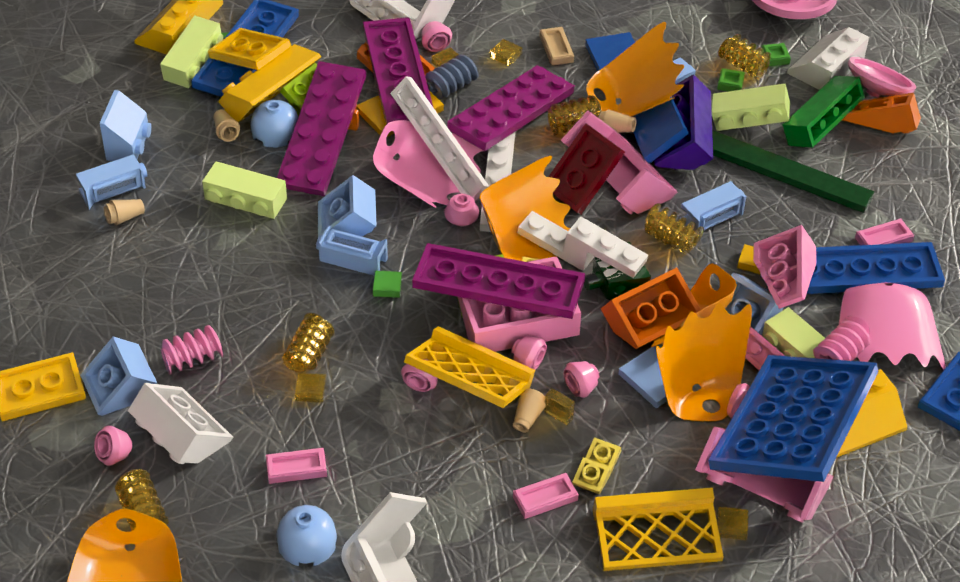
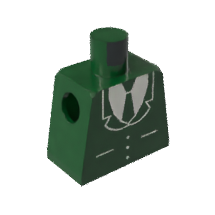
[584,242,651,300]

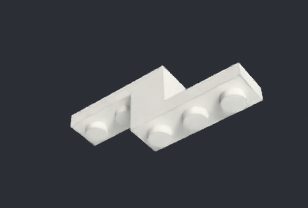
[517,211,648,278]

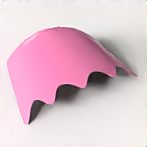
[373,120,484,208]
[839,282,946,370]

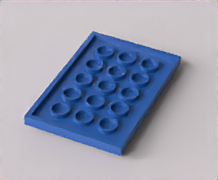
[708,355,878,482]

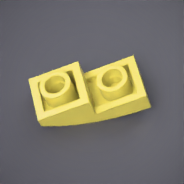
[572,437,621,494]

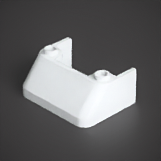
[349,0,455,40]
[341,492,427,582]

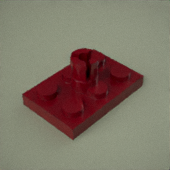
[548,123,625,215]

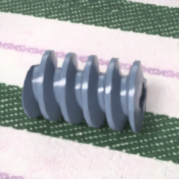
[425,54,479,100]

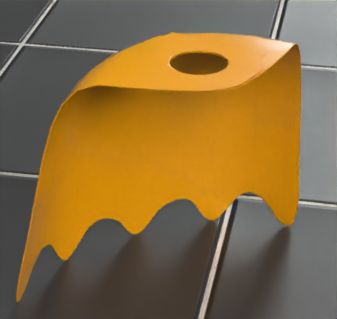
[586,22,684,117]
[480,156,570,261]
[651,263,737,347]
[656,303,752,421]
[67,509,182,582]

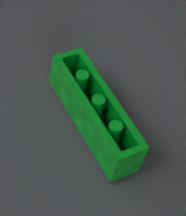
[782,76,865,148]

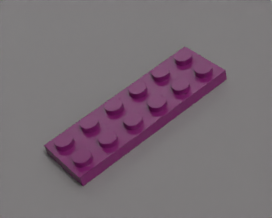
[363,17,433,125]
[277,61,366,197]
[447,65,575,151]
[412,243,585,319]

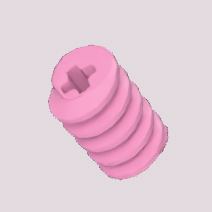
[813,315,871,361]
[161,325,223,375]

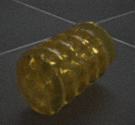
[718,34,771,80]
[548,95,601,135]
[645,203,704,254]
[282,313,335,372]
[115,469,169,531]

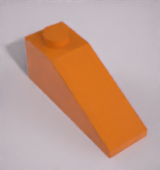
[842,92,921,133]

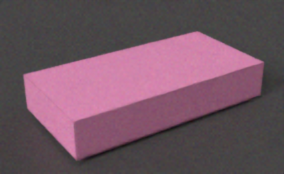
[855,219,914,245]
[266,448,327,484]
[513,473,579,519]

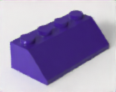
[655,74,713,170]

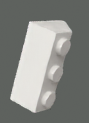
[787,27,869,90]
[128,383,233,464]

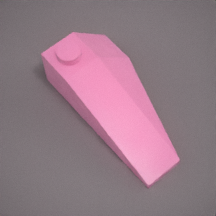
[753,225,816,309]

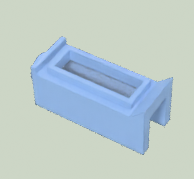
[76,154,148,210]
[679,181,746,239]
[316,225,388,276]

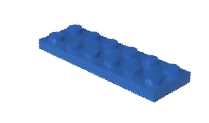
[191,0,299,97]
[807,242,945,294]

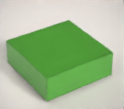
[761,43,791,67]
[717,68,745,92]
[373,271,402,298]

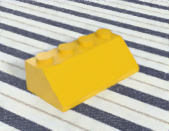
[134,0,223,55]
[218,44,321,123]
[836,369,907,458]

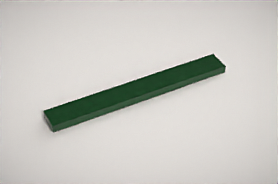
[712,130,875,213]

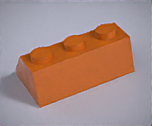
[601,267,701,349]

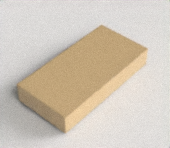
[540,27,574,66]

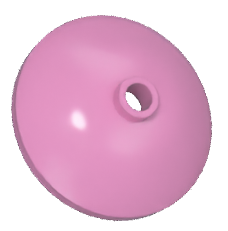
[848,57,916,98]

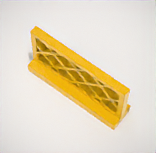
[404,326,535,408]
[593,488,724,571]

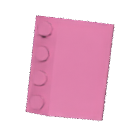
[458,256,581,352]

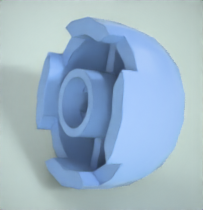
[251,100,298,148]
[276,505,337,566]

